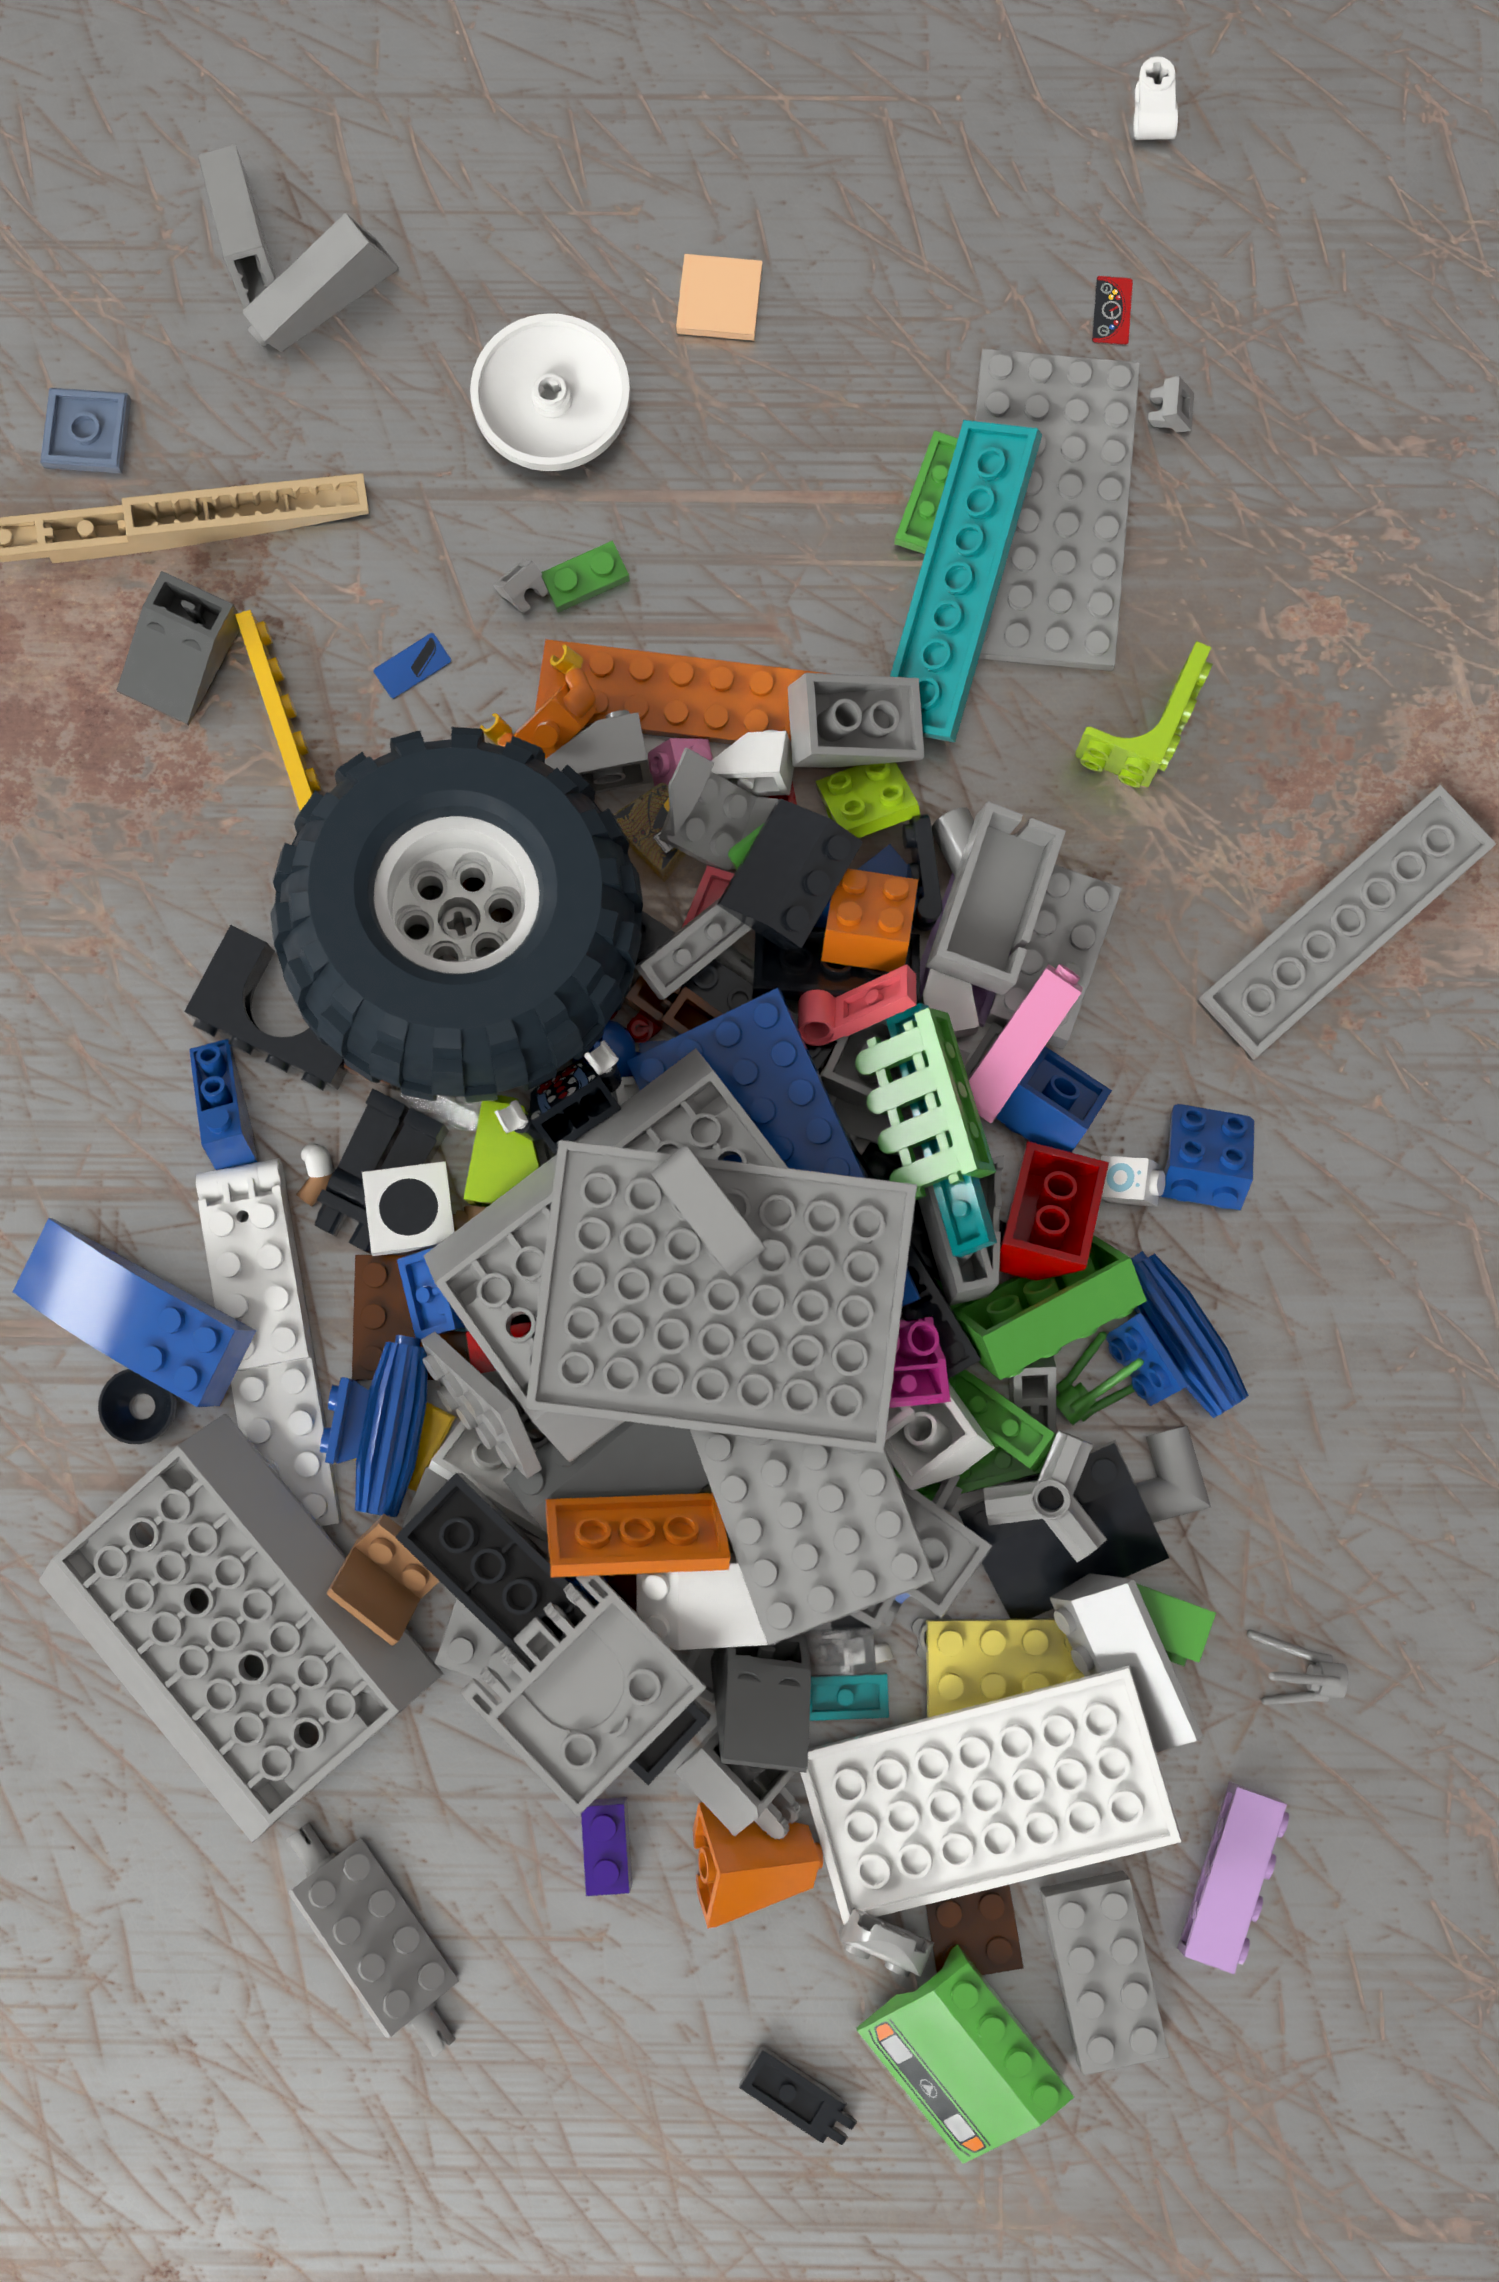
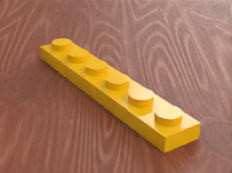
[235,610,322,811]

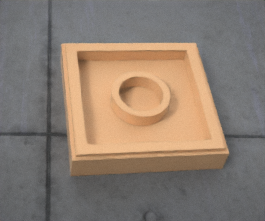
[676,254,762,341]

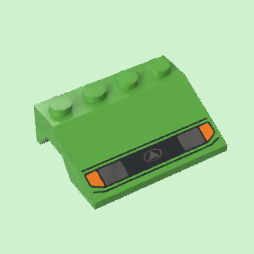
[856,1944,1074,2164]

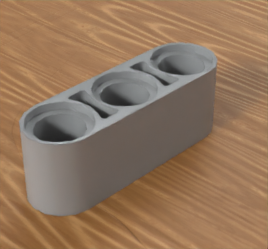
[650,1145,766,1277]

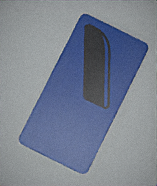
[373,633,451,699]

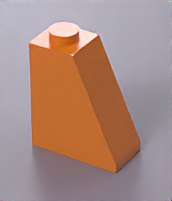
[693,1802,823,1928]

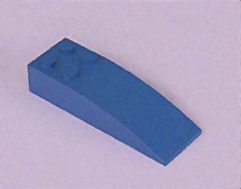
[13,1218,256,1407]

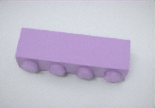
[1177,1781,1289,1974]

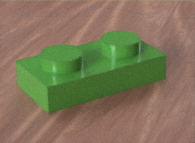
[541,540,630,613]

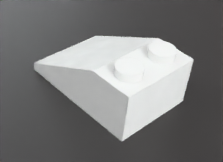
[637,1553,775,1650]

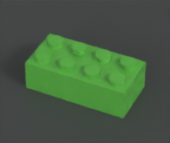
[953,1235,1147,1380]

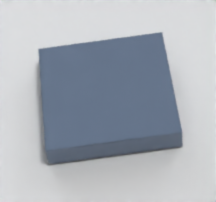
[40,388,131,474]

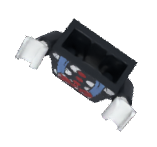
[495,1040,622,1153]

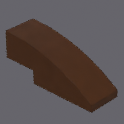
[624,974,723,1037]

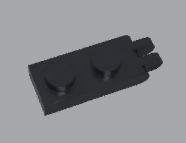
[739,2046,857,2145]

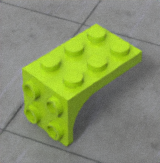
[1075,641,1213,788]

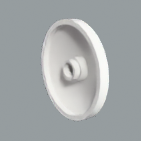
[470,313,631,471]

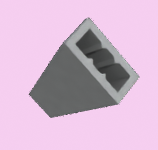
[198,144,276,309]
[242,213,399,352]

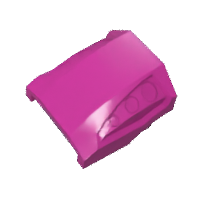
[889,1317,951,1408]

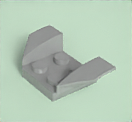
[659,748,779,871]

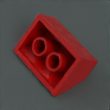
[999,1141,1109,1281]

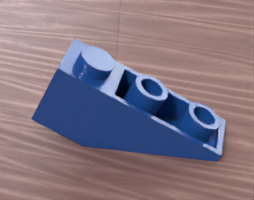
[189,1038,257,1170]

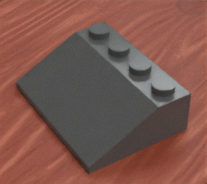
[503,1421,709,1576]

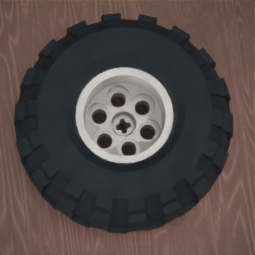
[270,727,643,1103]

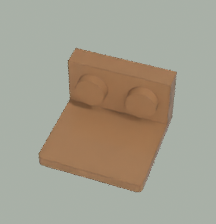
[327,1514,440,1646]

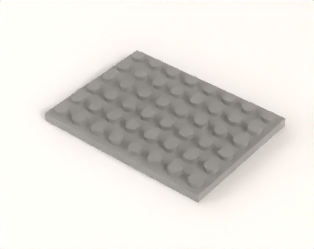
[525,1140,917,1453]

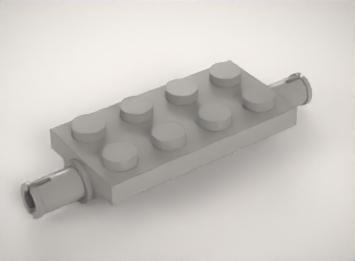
[286,1822,459,2057]

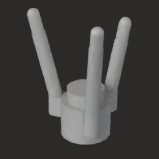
[1247,1630,1348,1705]

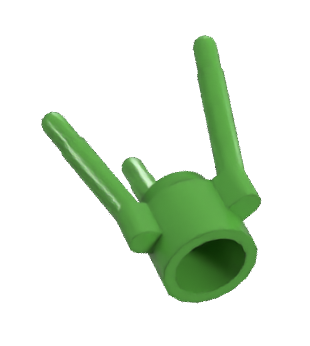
[1056,1331,1144,1425]

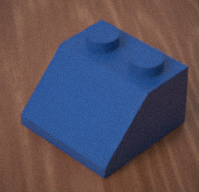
[995,1046,1112,1153]

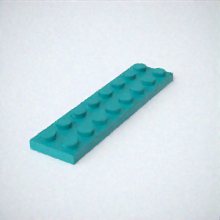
[890,420,1042,742]

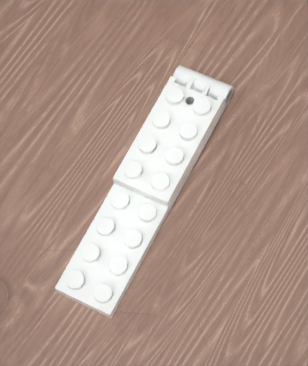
[196,1158,342,1526]

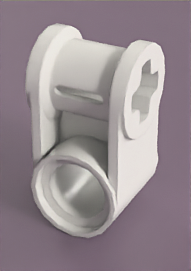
[1134,56,1178,140]

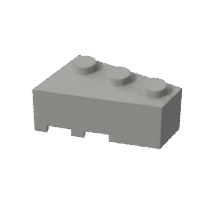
[918,1155,1004,1305]

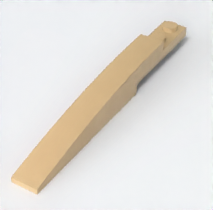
[0,473,369,563]

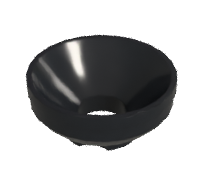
[98,1369,177,1444]

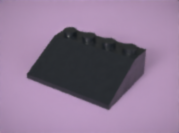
[958,1440,1170,1619]

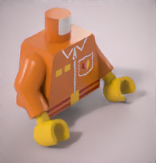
[480,645,597,759]

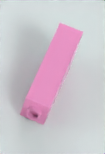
[968,964,1083,1123]

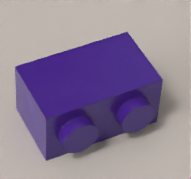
[581,1797,632,1896]

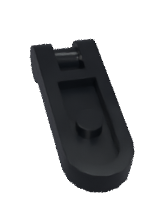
[902,814,942,931]

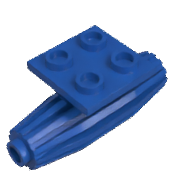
[1106,1251,1249,1418]
[320,1335,428,1517]

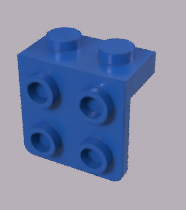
[1159,1104,1254,1211]

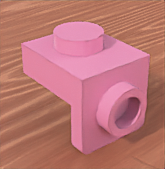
[648,738,713,790]

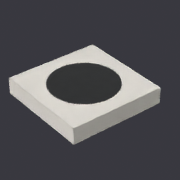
[362,1161,455,1256]

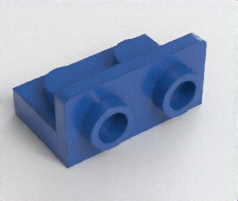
[397,1247,466,1340]

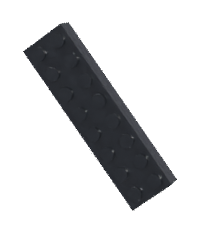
[395,1473,711,1786]

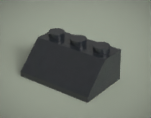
[717,799,863,950]

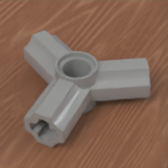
[983,1430,1107,1563]

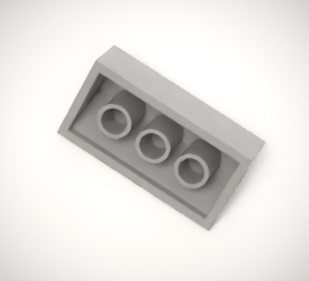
[1049,1573,1203,1752]

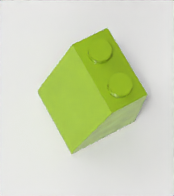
[463,1095,540,1207]

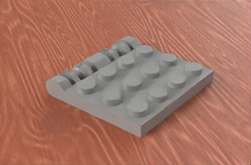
[460,1575,707,1817]

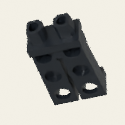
[314,1088,449,1254]

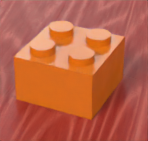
[821,868,918,972]

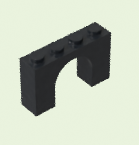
[184,925,347,1091]

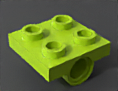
[815,762,921,838]

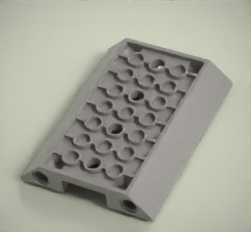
[424,1048,789,1462]
[38,1414,443,1843]

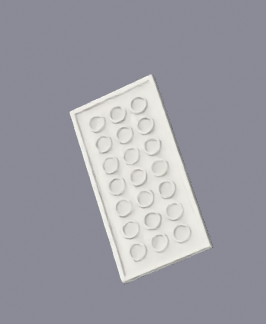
[800,1665,1181,1925]

